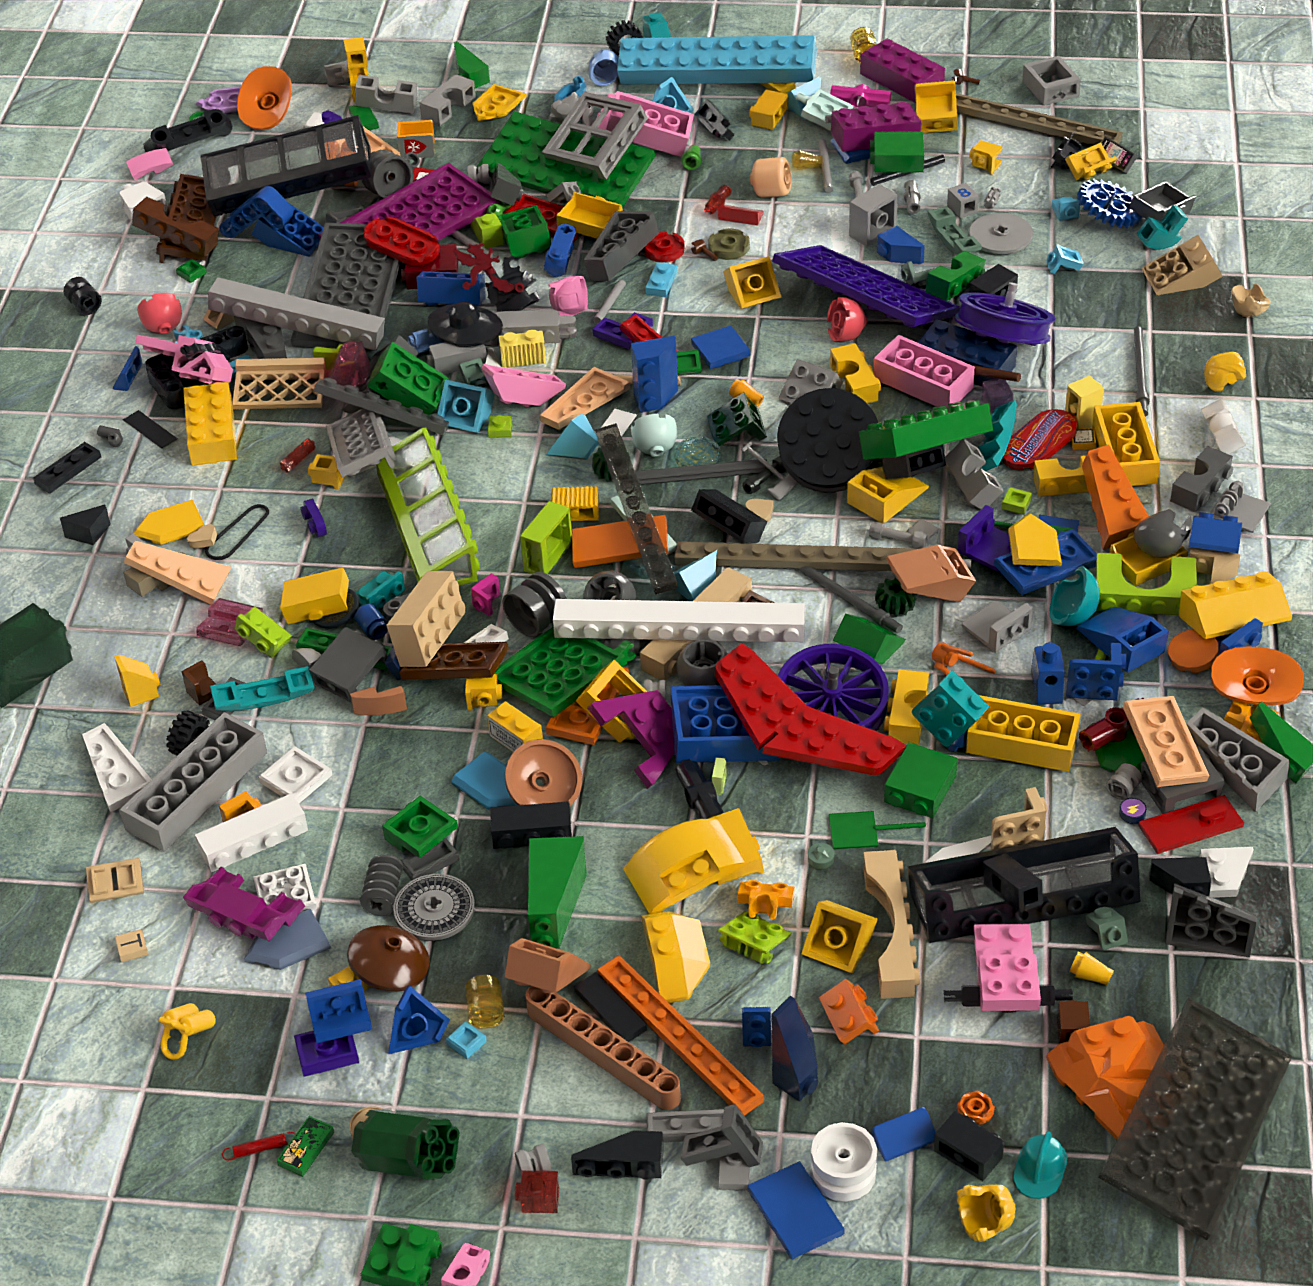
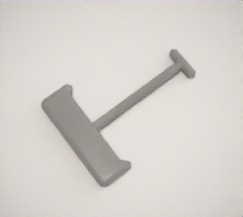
[741,442,798,500]

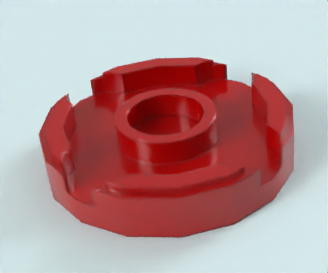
[643,231,685,262]

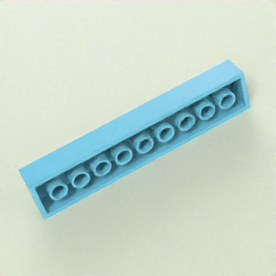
[617,35,817,85]

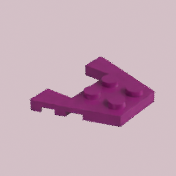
[587,690,675,789]

